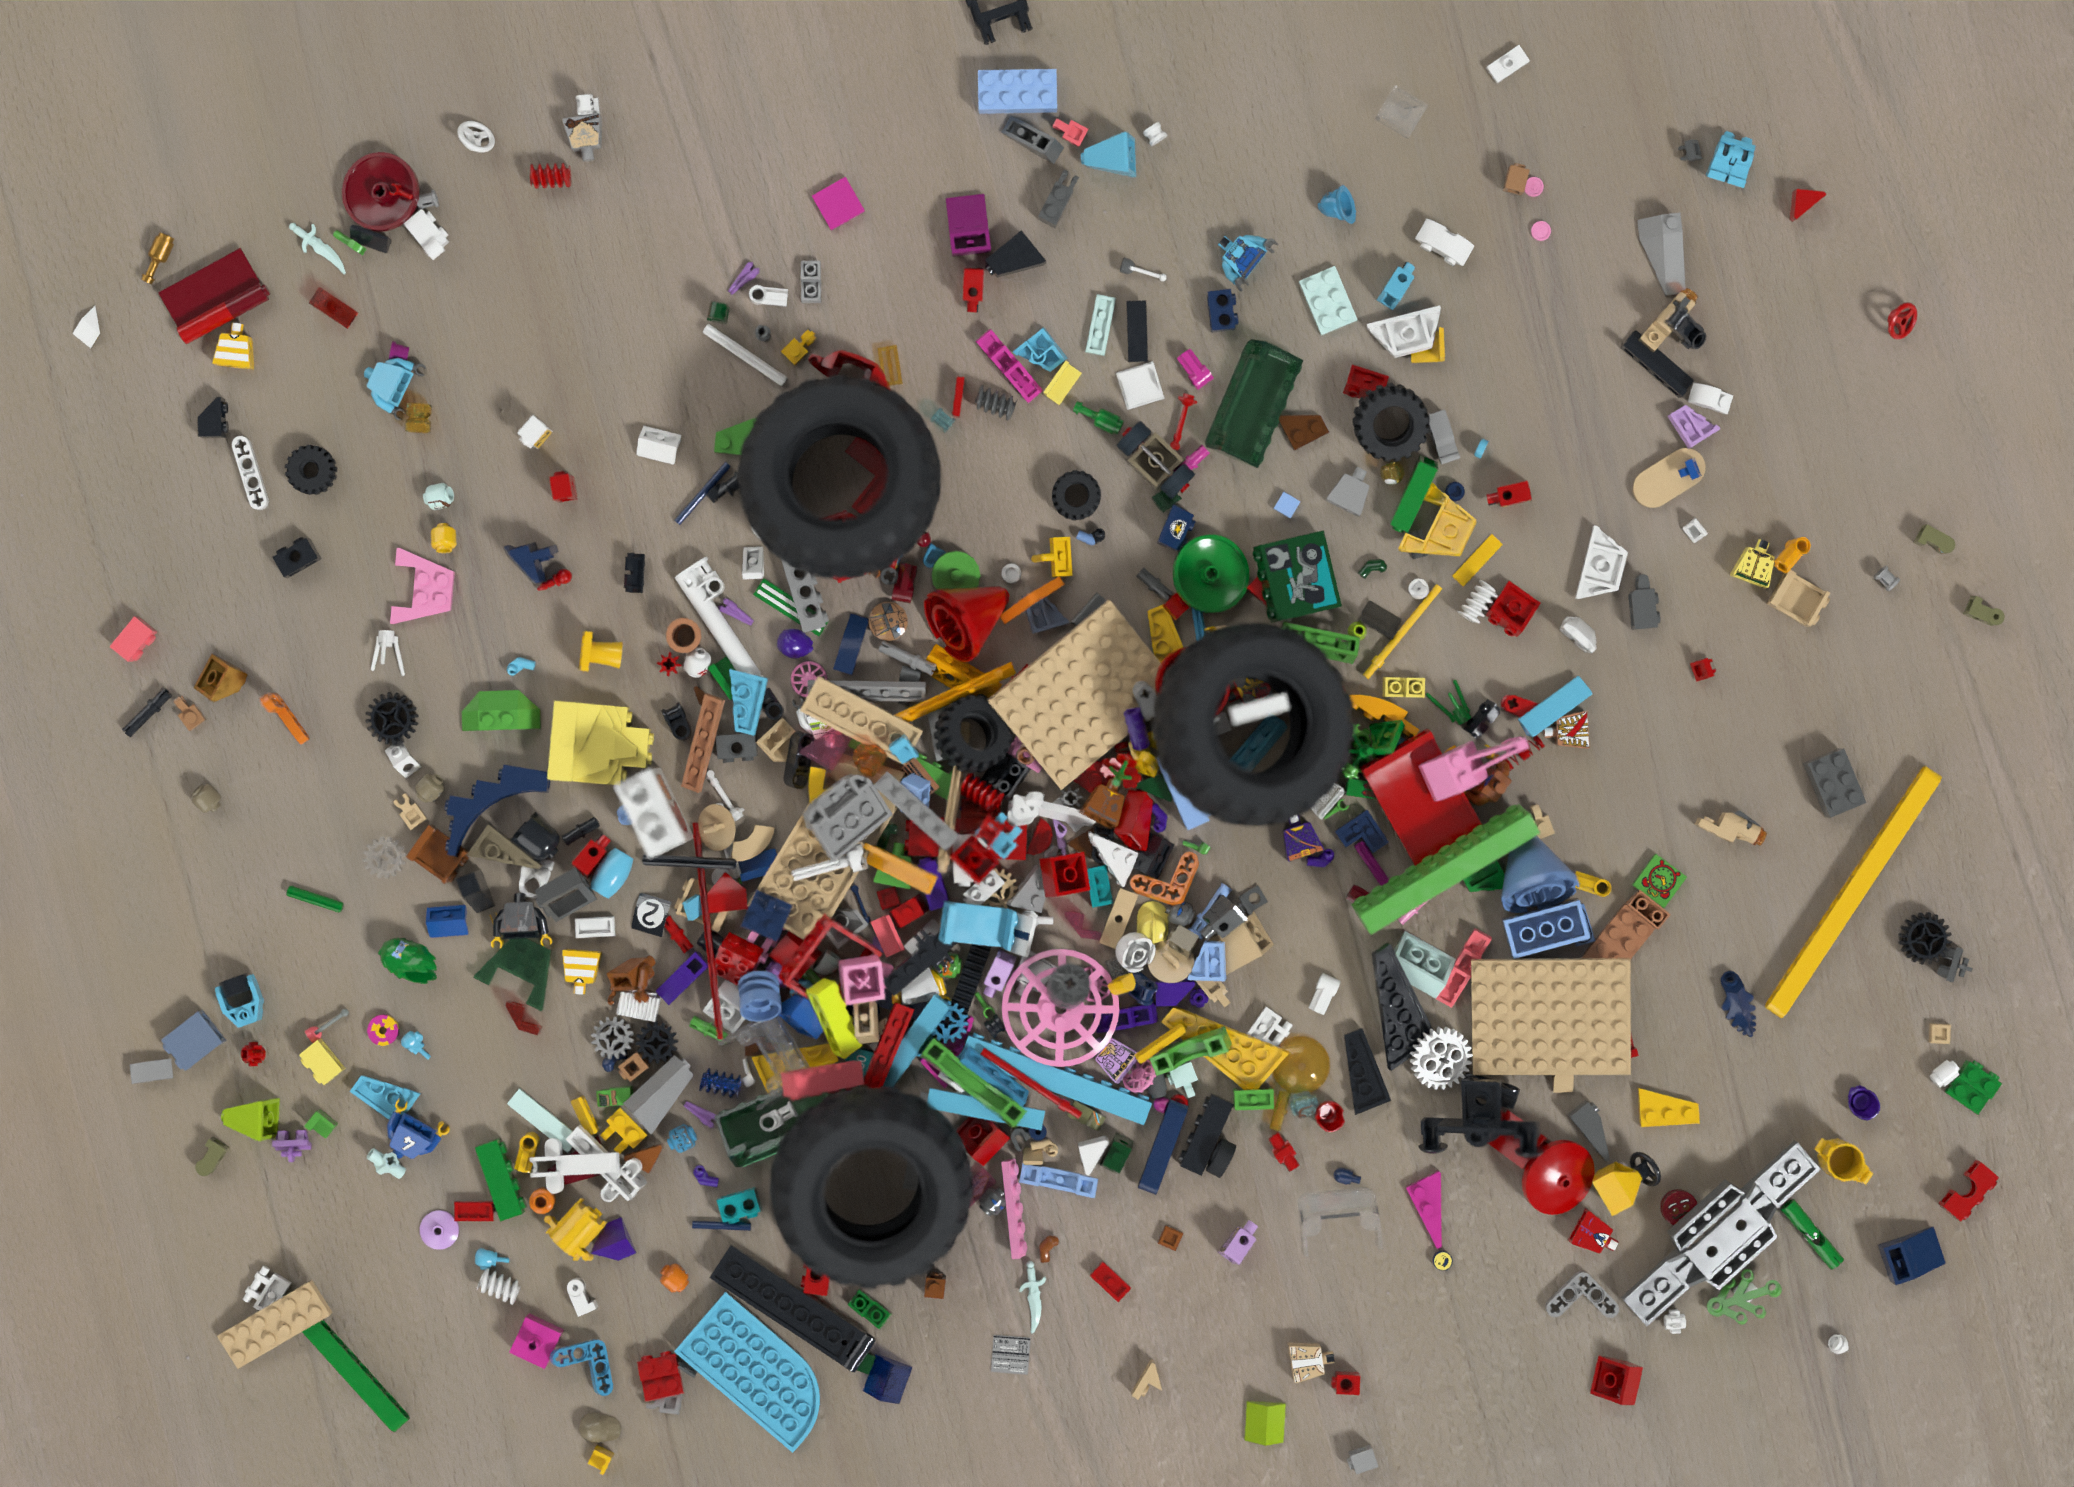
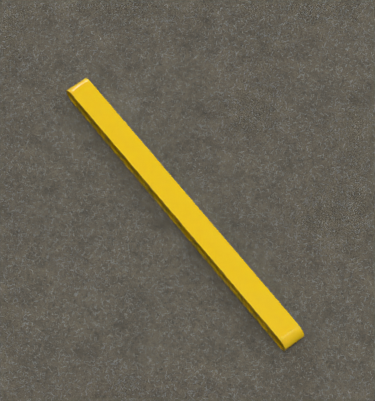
[1765,765,1942,1018]

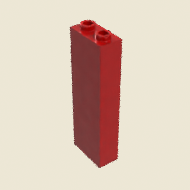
[905,817,1027,860]

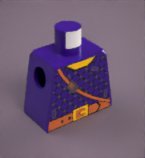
[1283,815,1324,862]

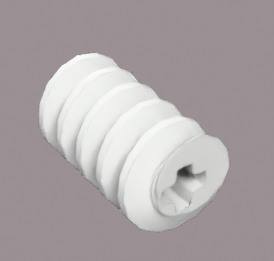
[1458,580,1498,624]
[476,1268,521,1305]

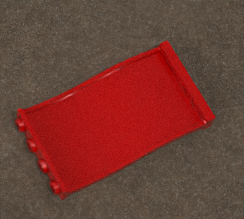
[1359,729,1482,866]

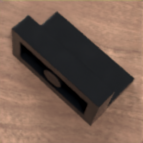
[1133,832,1175,879]

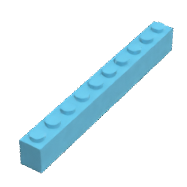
[963,1033,1152,1125]

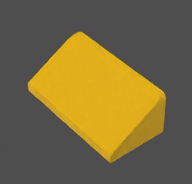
[571,1095,600,1135]

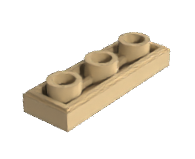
[1099,888,1138,949]

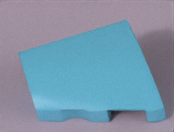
[1013,328,1068,372]

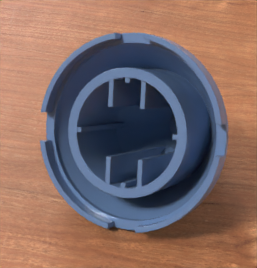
[1501,835,1579,913]

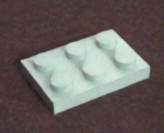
[1299,266,1357,336]

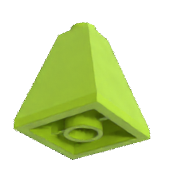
[221,1098,280,1141]

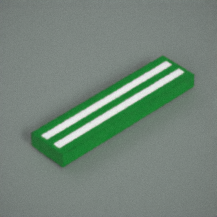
[753,578,830,637]

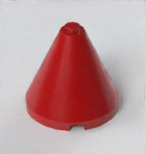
[924,586,1010,663]

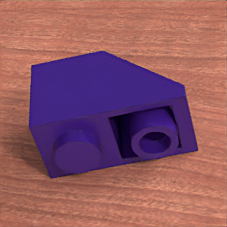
[1155,977,1195,1006]

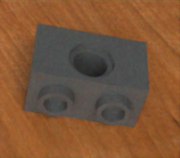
[716,734,758,763]

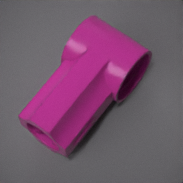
[1177,349,1214,390]

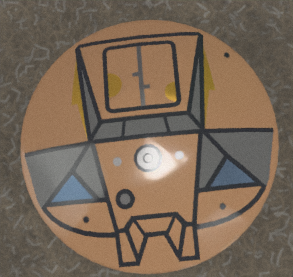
[869,602,908,641]

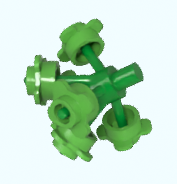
[1342,724,1380,779]

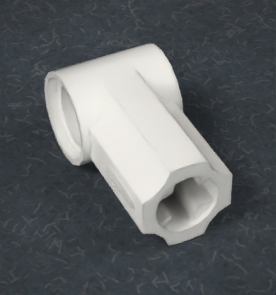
[749,285,788,307]
[1308,973,1341,1015]

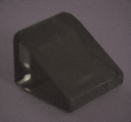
[1105,957,1130,980]

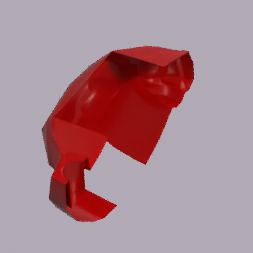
[808,350,891,390]

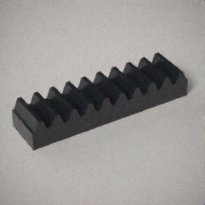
[951,944,992,1014]

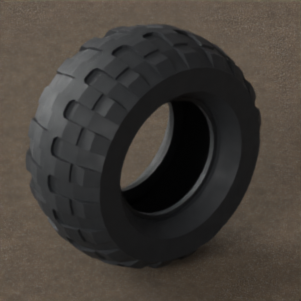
[737,375,941,579]
[1152,622,1355,826]
[770,1086,973,1289]

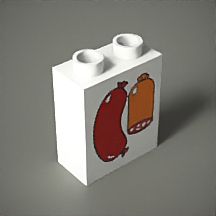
[614,768,694,858]

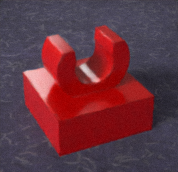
[1690,658,1716,682]

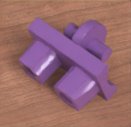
[272,1130,312,1162]

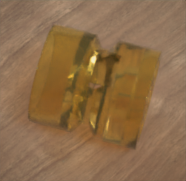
[405,403,432,433]

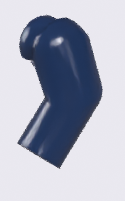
[602,1049,628,1072]

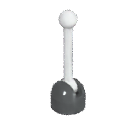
[1119,257,1167,281]

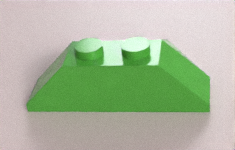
[462,690,541,731]

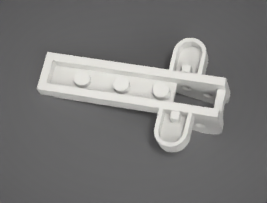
[1007,792,1096,827]
[566,1125,647,1202]
[529,1138,620,1194]

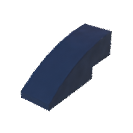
[833,614,869,675]

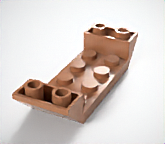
[1580,890,1671,960]

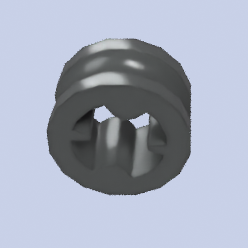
[881,567,898,585]

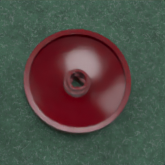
[342,152,420,231]

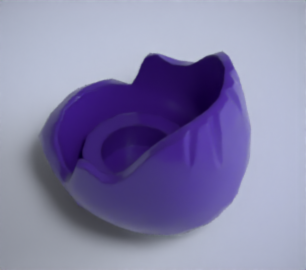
[777,629,814,659]
[1848,1085,1880,1121]

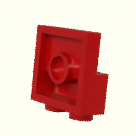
[1485,581,1541,637]
[637,1351,685,1402]

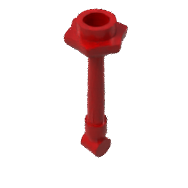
[1170,393,1197,450]

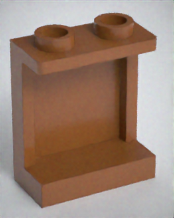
[406,825,469,884]

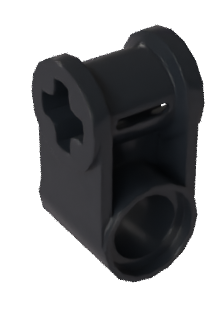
[661,702,692,741]
[1092,825,1114,863]

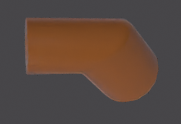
[1039,1235,1059,1263]

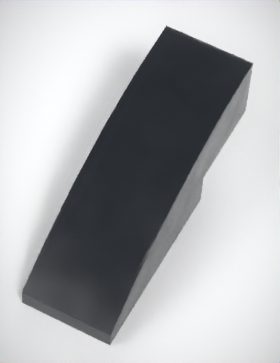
[1126,300,1148,362]

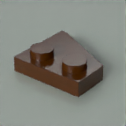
[1277,415,1329,451]

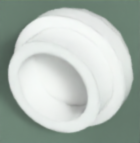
[1828,1335,1849,1354]

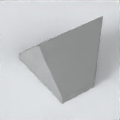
[826,908,868,949]

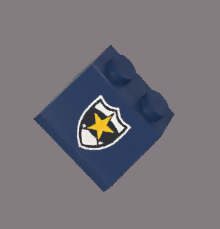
[1157,505,1196,552]

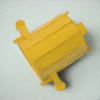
[1814,1138,1874,1185]
[544,1198,607,1261]

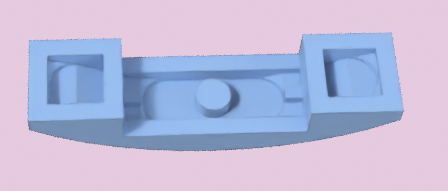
[1019,1164,1098,1198]

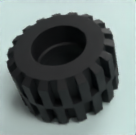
[1052,470,1101,521]

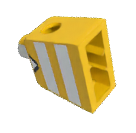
[212,323,254,370]
[562,949,602,994]

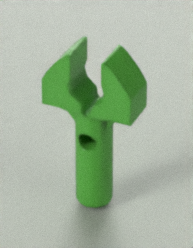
[333,230,367,256]

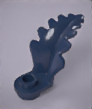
[1720,971,1756,1037]

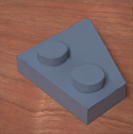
[1021,594,1069,634]

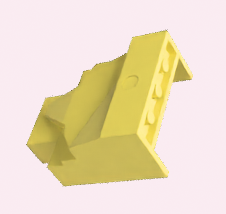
[547,701,654,785]

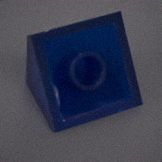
[863,1354,913,1404]

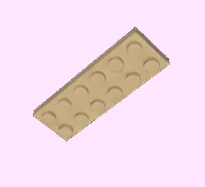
[800,675,923,765]
[217,1280,333,1369]

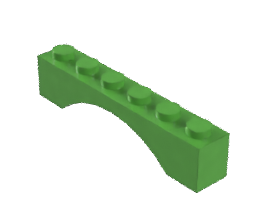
[848,738,963,800]
[921,1038,1027,1129]

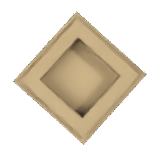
[1929,1023,1951,1044]

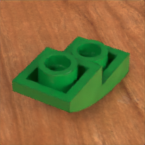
[848,1289,892,1329]

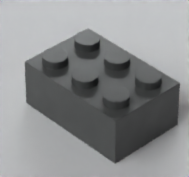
[1803,748,1867,818]

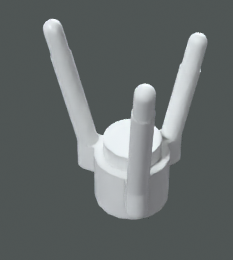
[371,630,405,676]

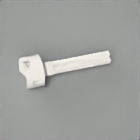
[792,843,868,881]

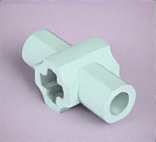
[367,1148,406,1179]

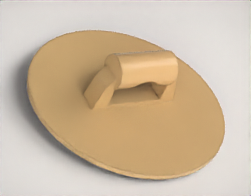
[698,804,736,851]
[1147,939,1194,983]

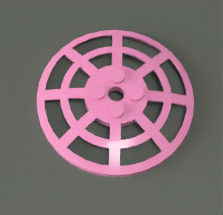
[1002,949,1119,1067]

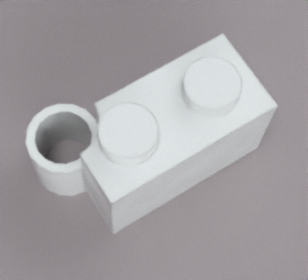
[403,209,449,260]

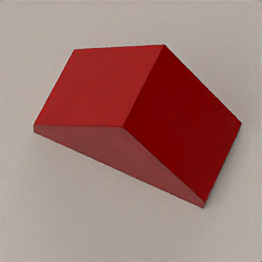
[1790,189,1827,222]

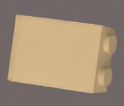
[1208,911,1274,975]

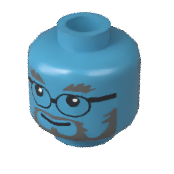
[667,1124,697,1153]

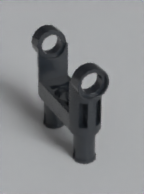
[966,0,1033,45]

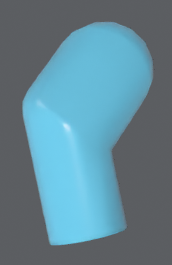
[507,657,536,676]

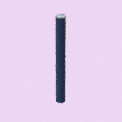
[674,461,731,525]

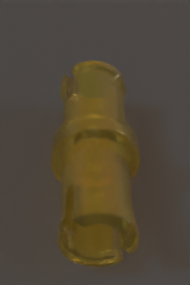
[1269,1090,1291,1131]

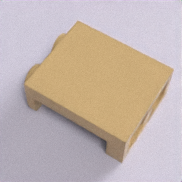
[1766,570,1830,627]
[674,877,729,932]

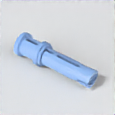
[1188,883,1232,940]

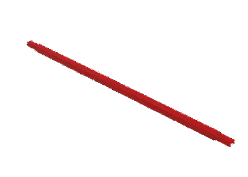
[693,822,723,1040]

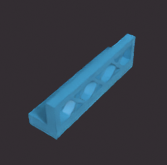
[957,1046,1029,1107]

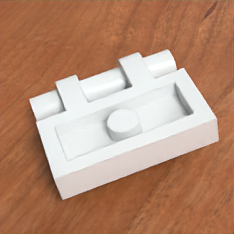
[1247,1006,1293,1047]
[243,1265,292,1310]

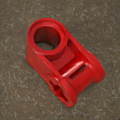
[1500,695,1538,718]
[973,814,1005,852]

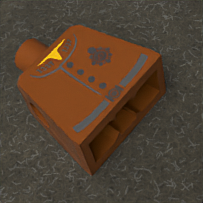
[1079,779,1124,829]

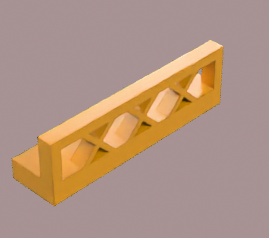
[926,644,1002,698]
[863,843,938,894]

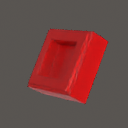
[876,886,901,910]

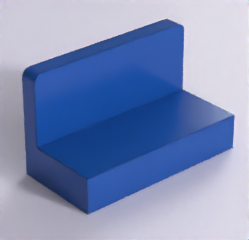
[738,848,777,882]
[426,905,469,938]

